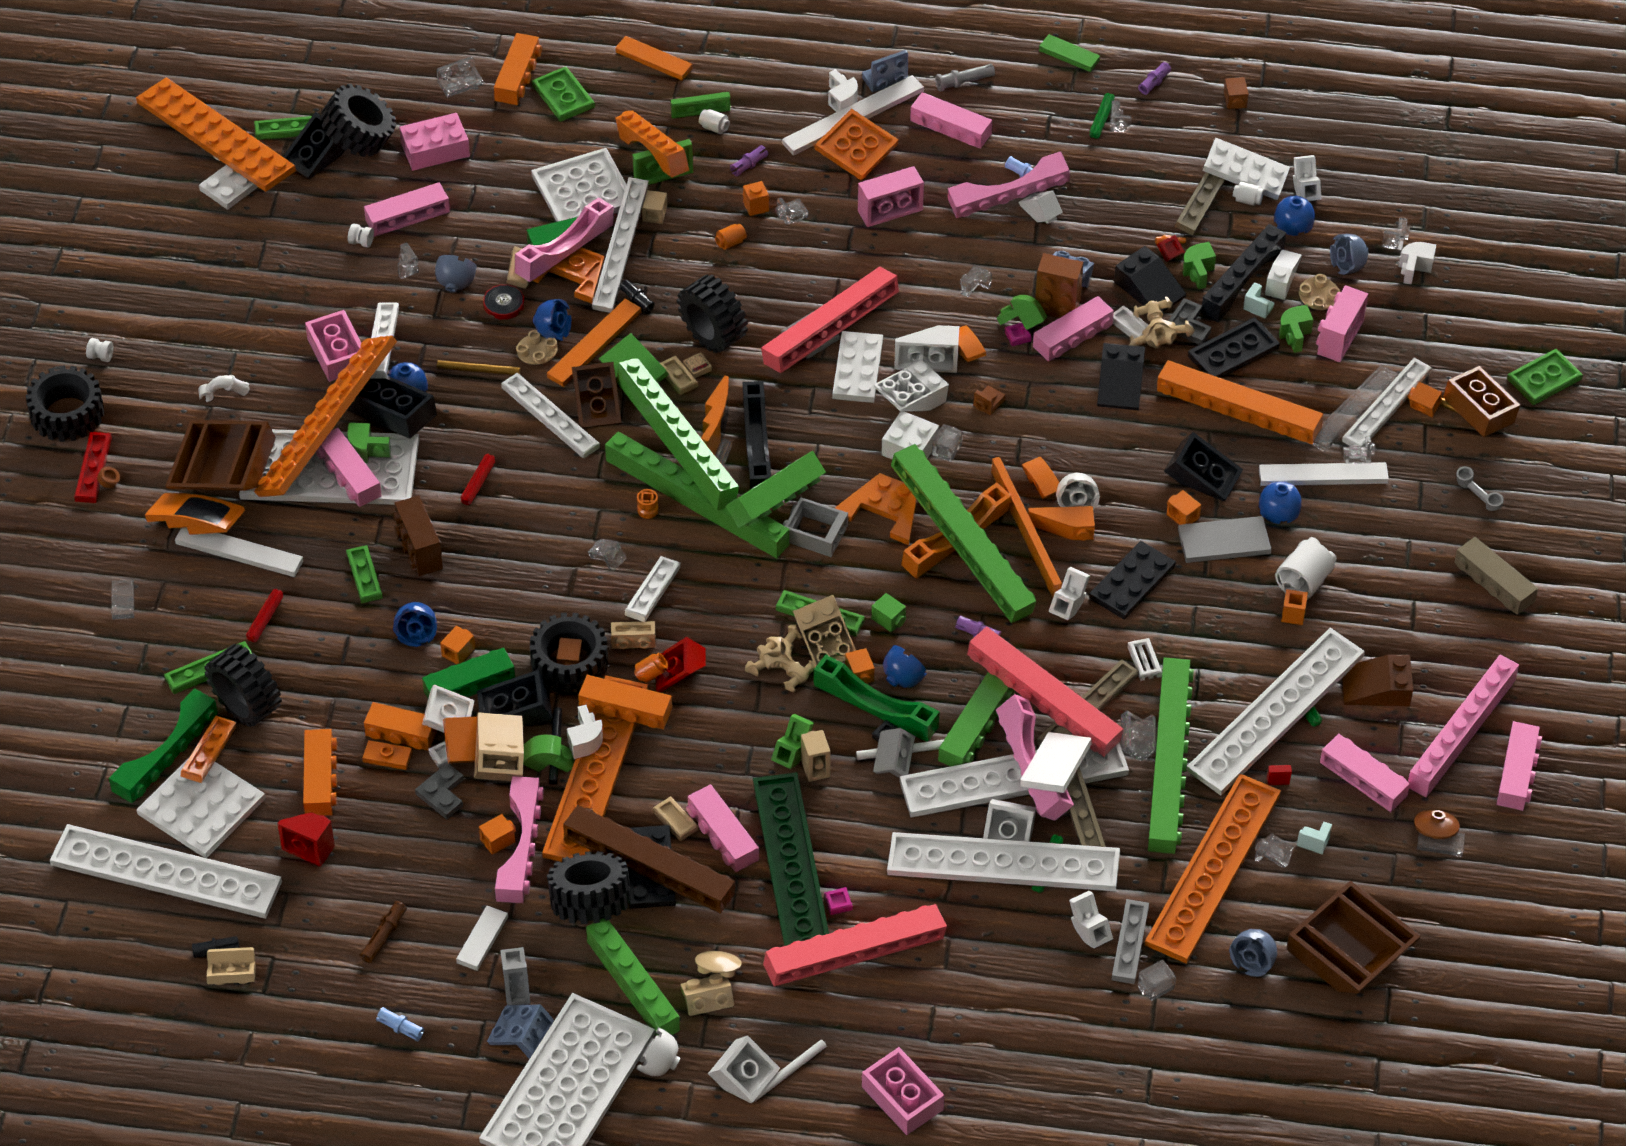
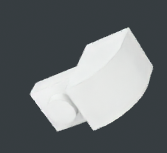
[828,69,858,112]
[1293,155,1321,201]
[1399,242,1436,285]
[1048,567,1090,620]
[567,705,603,759]
[1069,891,1113,948]

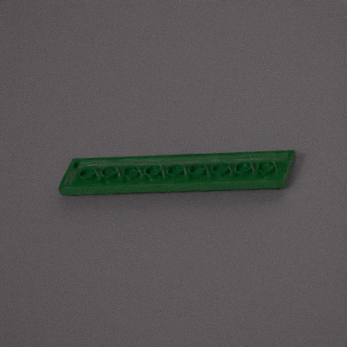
[753,772,829,946]

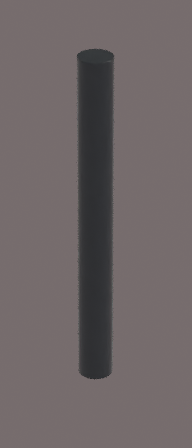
[548,707,562,785]

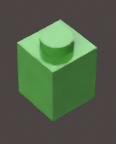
[871,593,906,632]

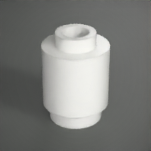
[699,109,730,134]
[1233,182,1264,206]

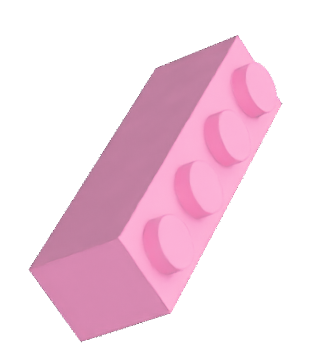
[910,92,992,149]
[364,182,450,237]
[1033,296,1114,362]
[316,428,382,507]
[1496,721,1542,811]
[1320,734,1410,812]
[686,784,759,872]

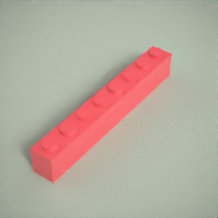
[761,267,899,373]
[967,626,1123,757]
[763,904,947,987]

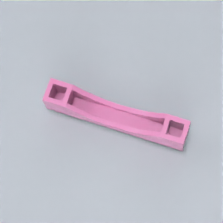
[948,151,1070,218]
[515,197,614,282]
[996,694,1074,821]
[495,776,544,903]

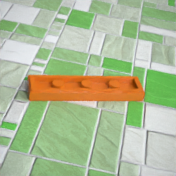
[615,36,692,81]
[180,716,237,783]

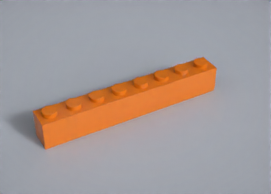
[1157,360,1323,444]

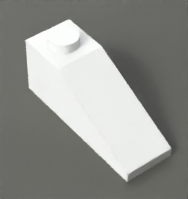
[1265,250,1302,300]

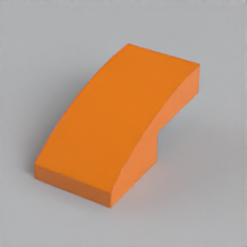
[958,325,986,362]
[1021,456,1059,499]

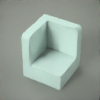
[1243,282,1274,318]
[1297,822,1332,854]

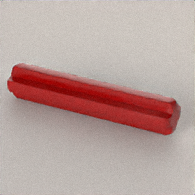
[460,454,495,506]
[246,589,283,643]

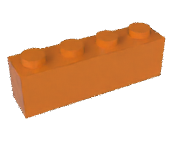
[494,33,542,105]
[578,675,672,730]
[303,729,337,816]

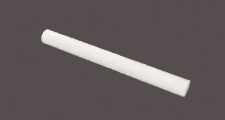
[856,740,944,760]
[754,1040,827,1102]

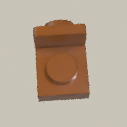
[973,385,1005,415]

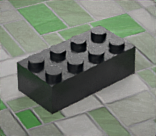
[347,375,437,439]

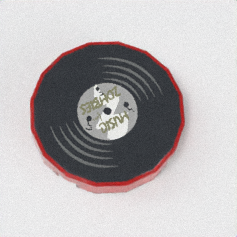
[483,285,524,320]

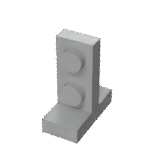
[500,947,530,1005]

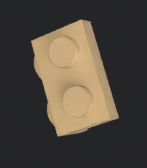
[611,621,656,649]
[207,947,256,985]
[680,974,734,1016]

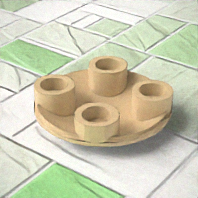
[1299,274,1340,310]
[516,330,558,365]
[695,951,741,977]

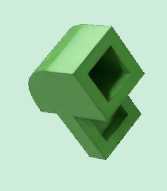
[1183,242,1216,290]
[997,295,1047,330]
[1279,305,1313,353]
[347,423,391,463]
[771,714,814,769]
[523,735,574,772]

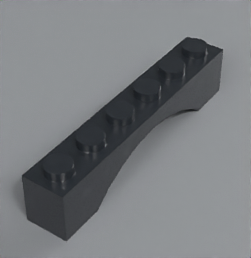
[1201,224,1286,323]
[742,381,771,490]

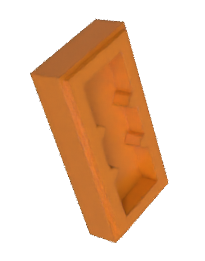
[362,740,412,770]

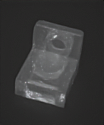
[1110,100,1131,132]
[776,197,808,225]
[398,242,419,279]
[1343,436,1375,464]
[1255,833,1294,868]

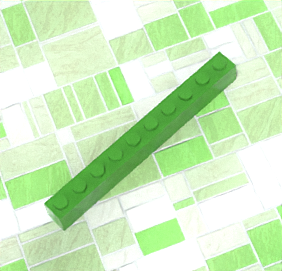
[616,358,739,511]
[605,431,789,559]
[891,444,1036,623]
[1148,657,1194,854]

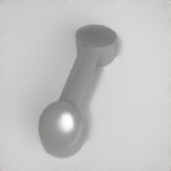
[1456,466,1503,511]

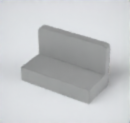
[873,728,915,778]

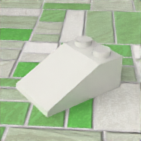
[894,325,959,373]

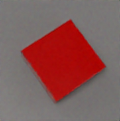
[1157,235,1185,262]
[1266,765,1292,785]

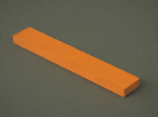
[547,299,641,387]

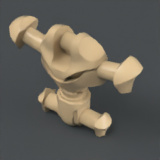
[1129,297,1195,348]
[745,625,817,692]

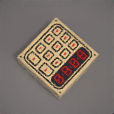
[683,353,712,378]

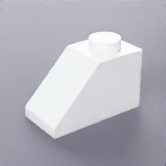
[1019,191,1063,224]

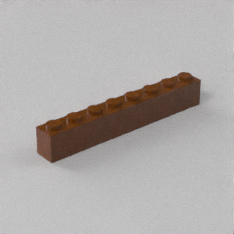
[563,805,735,914]

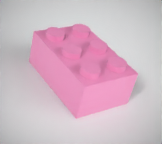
[399,113,470,171]
[858,166,924,227]
[1316,285,1368,362]
[305,310,361,382]
[862,1047,944,1135]

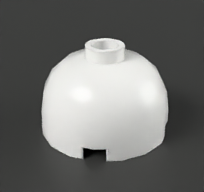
[1056,473,1100,510]
[636,1028,680,1076]

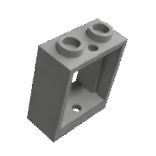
[783,497,848,557]

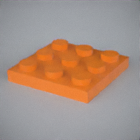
[814,108,899,181]

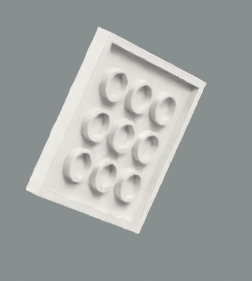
[531,148,627,222]
[137,758,266,858]

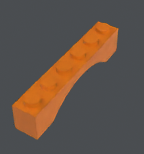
[615,110,689,178]
[901,482,1011,579]

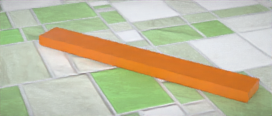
[991,457,1062,598]

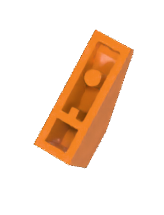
[1028,506,1095,541]

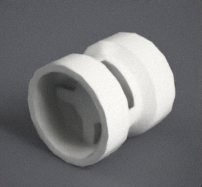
[348,224,374,248]
[86,338,113,362]

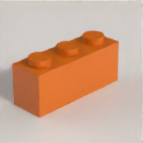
[364,702,437,751]

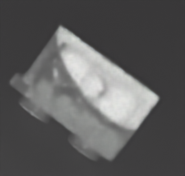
[437,56,483,98]
[1121,711,1156,761]

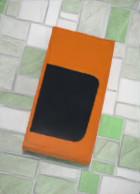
[701,375,729,457]
[145,493,245,535]

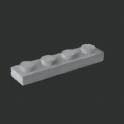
[1112,899,1149,984]

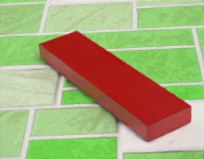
[74,432,112,503]

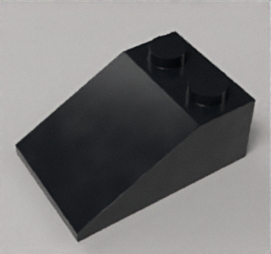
[283,112,345,180]
[1114,246,1186,313]
[1097,343,1145,410]
[1164,432,1243,501]
[477,670,553,726]

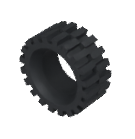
[320,84,396,157]
[677,274,748,353]
[26,365,104,442]
[530,613,608,694]
[204,644,282,727]
[547,851,631,924]

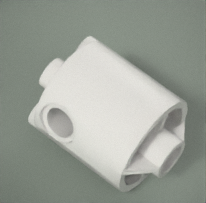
[1275,537,1337,600]

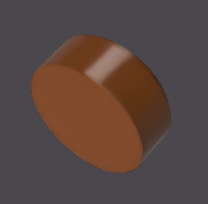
[97,467,120,488]

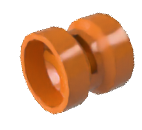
[637,489,659,519]

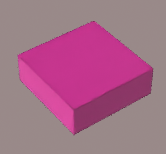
[1005,323,1032,346]
[824,887,853,915]

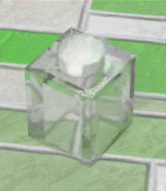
[932,424,963,462]
[1138,959,1176,1001]

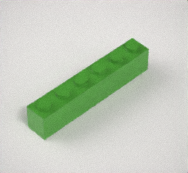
[725,451,826,528]
[938,672,1015,766]
[586,918,680,1036]

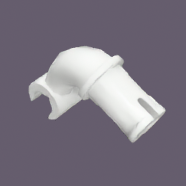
[198,375,249,402]

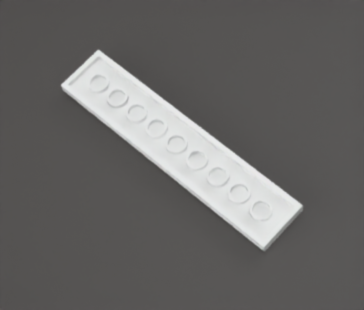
[1187,628,1365,795]
[900,743,1129,818]
[50,824,282,919]
[887,832,1120,891]

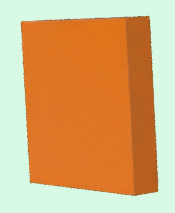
[443,717,477,763]

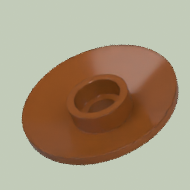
[1414,810,1460,839]

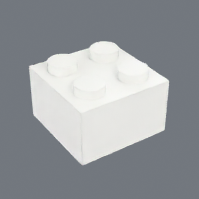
[882,411,939,459]

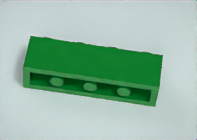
[422,648,515,699]

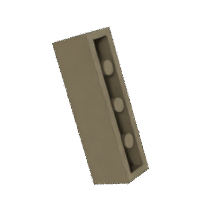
[1454,537,1538,615]

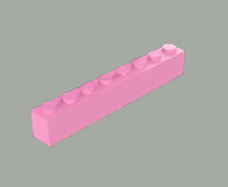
[1408,655,1519,798]

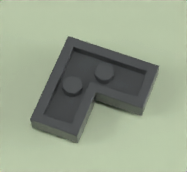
[1168,298,1212,345]
[415,763,464,820]

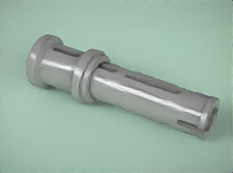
[935,64,995,92]

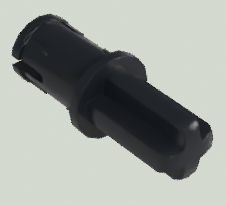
[620,280,655,313]
[192,936,239,958]

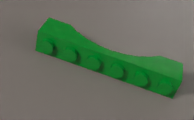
[814,654,940,742]
[109,688,218,804]

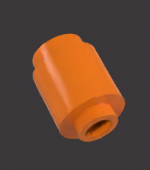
[715,224,747,250]
[634,653,668,683]

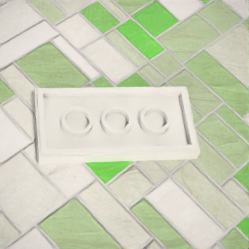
[1020,732,1092,793]

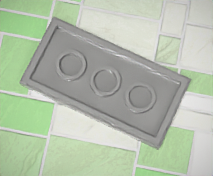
[1178,516,1271,563]

